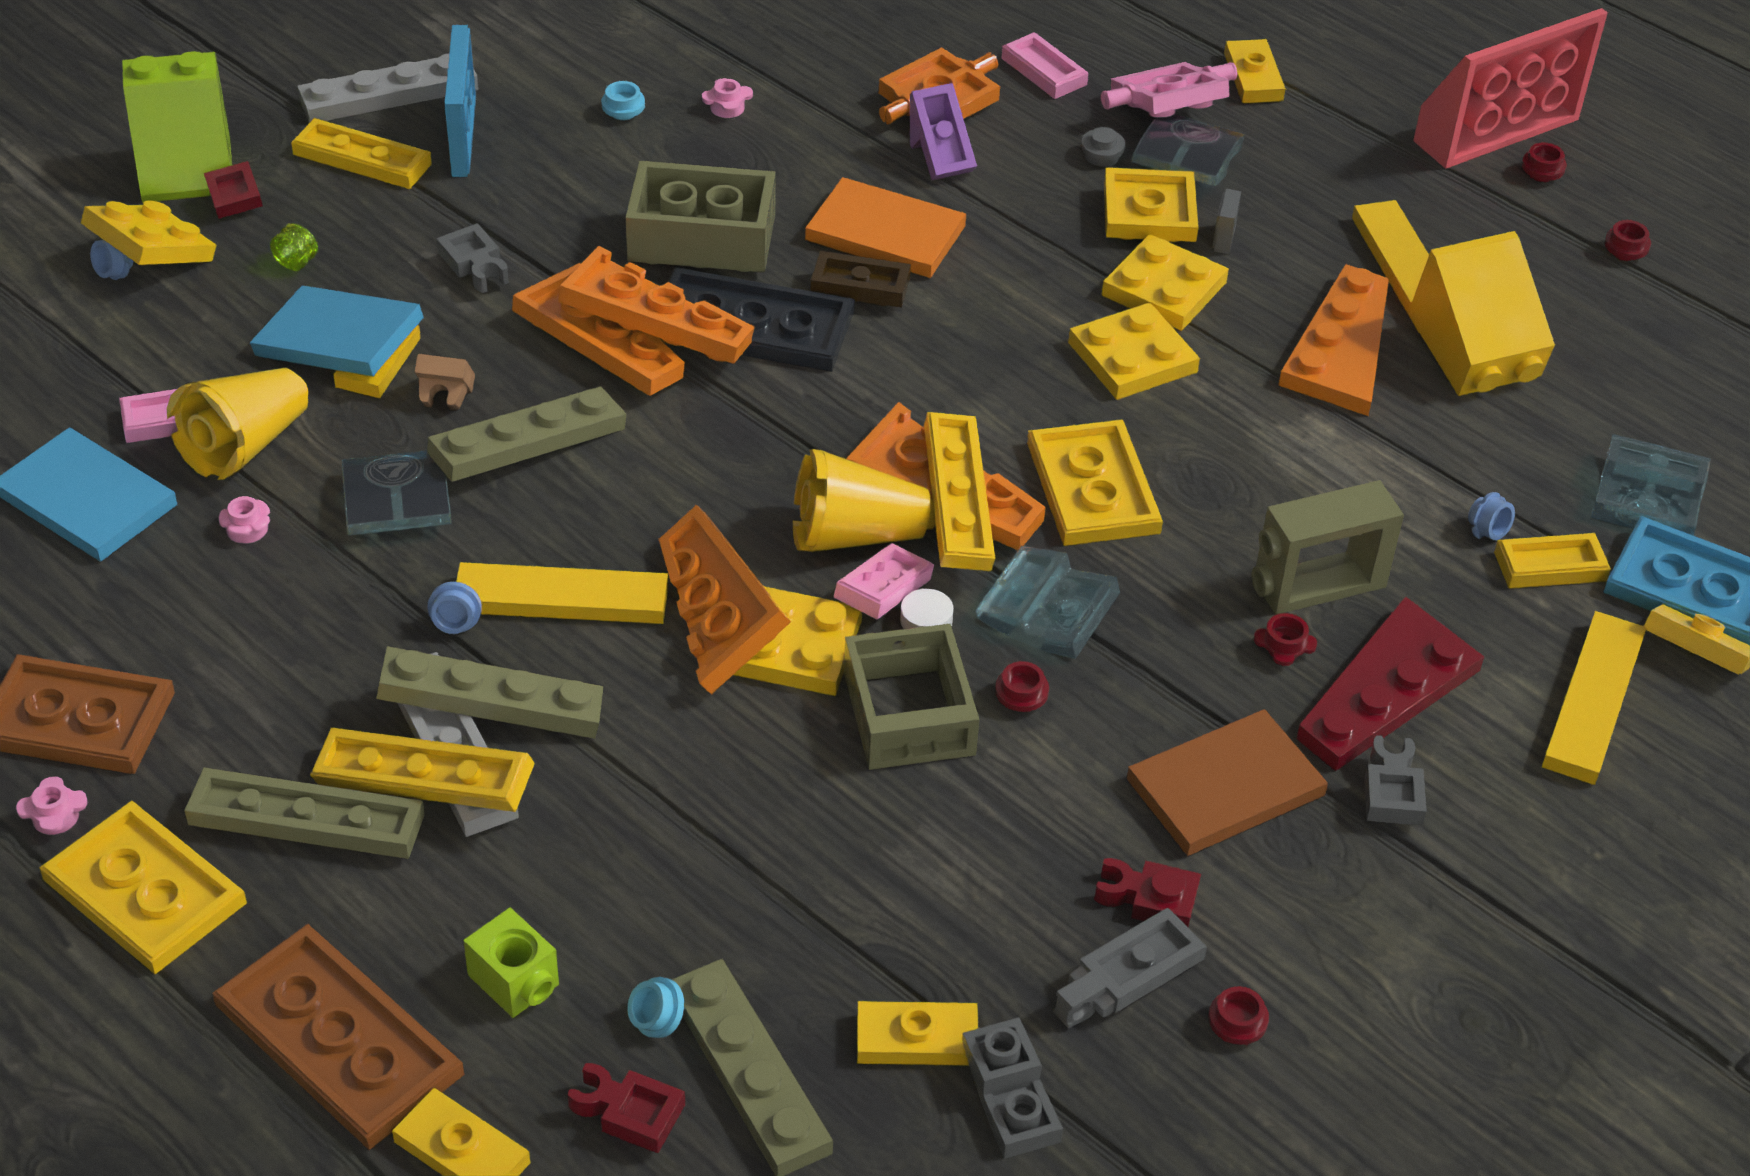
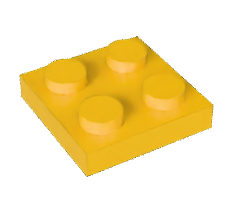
[1104,168,1198,242]
[81,201,217,265]
[1102,234,1229,331]
[1068,303,1200,400]
[734,586,862,696]

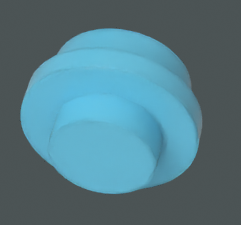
[601,81,645,120]
[628,977,684,1038]

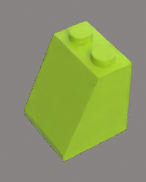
[122,51,232,203]

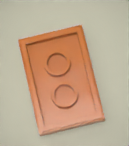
[805,177,966,278]

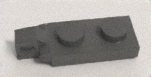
[1053,908,1207,1029]

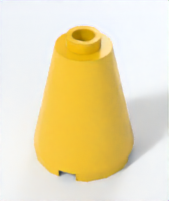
[166,368,308,480]
[793,449,935,552]

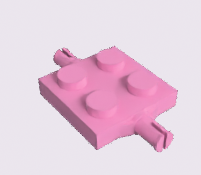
[1101,62,1237,117]

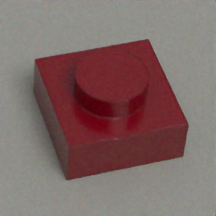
[204,161,263,219]

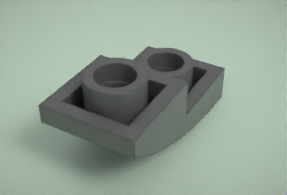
[962,1017,1063,1159]

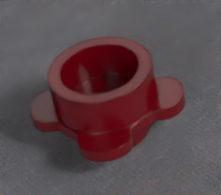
[1254,613,1317,666]

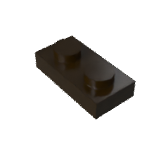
[811,251,911,308]

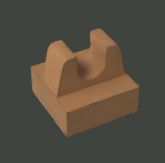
[414,354,475,411]

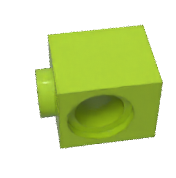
[463,907,559,1018]

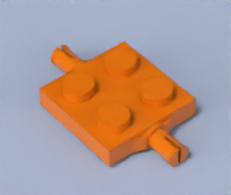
[878,47,1000,125]

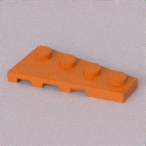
[558,246,754,364]
[512,263,685,396]
[1279,264,1389,416]
[847,402,1045,551]
[659,505,791,695]

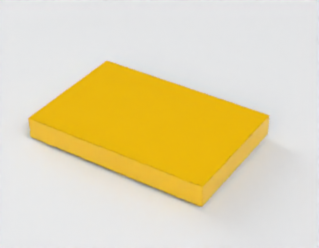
[1027,420,1163,546]
[39,801,247,974]

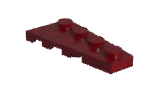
[1296,597,1484,771]

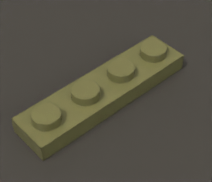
[427,386,626,482]
[376,646,603,739]
[185,768,425,859]
[672,958,833,1176]

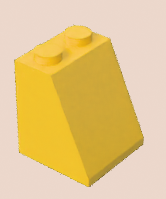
[1408,231,1555,396]

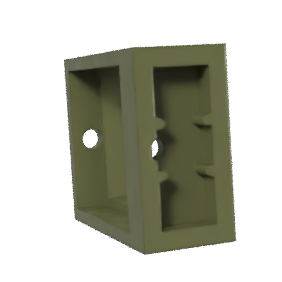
[1252,480,1404,615]
[844,624,979,770]

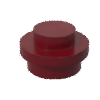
[1522,142,1567,182]
[1604,220,1651,261]
[995,661,1049,712]
[1208,986,1269,1045]

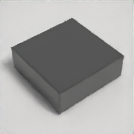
[1212,189,1242,254]

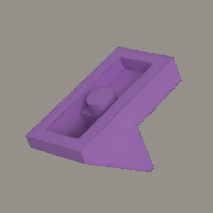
[910,83,977,180]

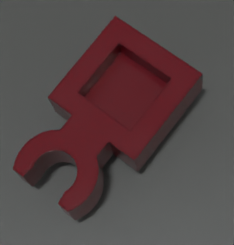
[1094,858,1201,928]
[567,1063,685,1154]

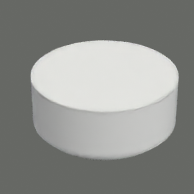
[900,589,953,629]

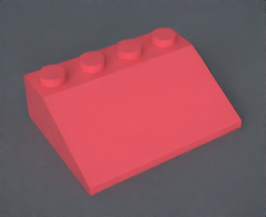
[1413,8,1608,169]

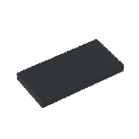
[658,268,855,372]

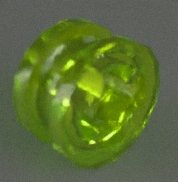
[270,223,318,271]

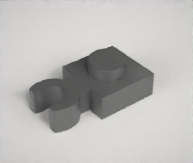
[436,223,509,293]
[1364,735,1427,826]

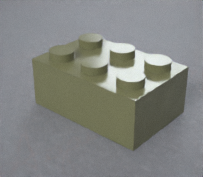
[626,161,776,272]

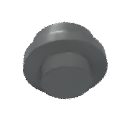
[1081,127,1125,167]

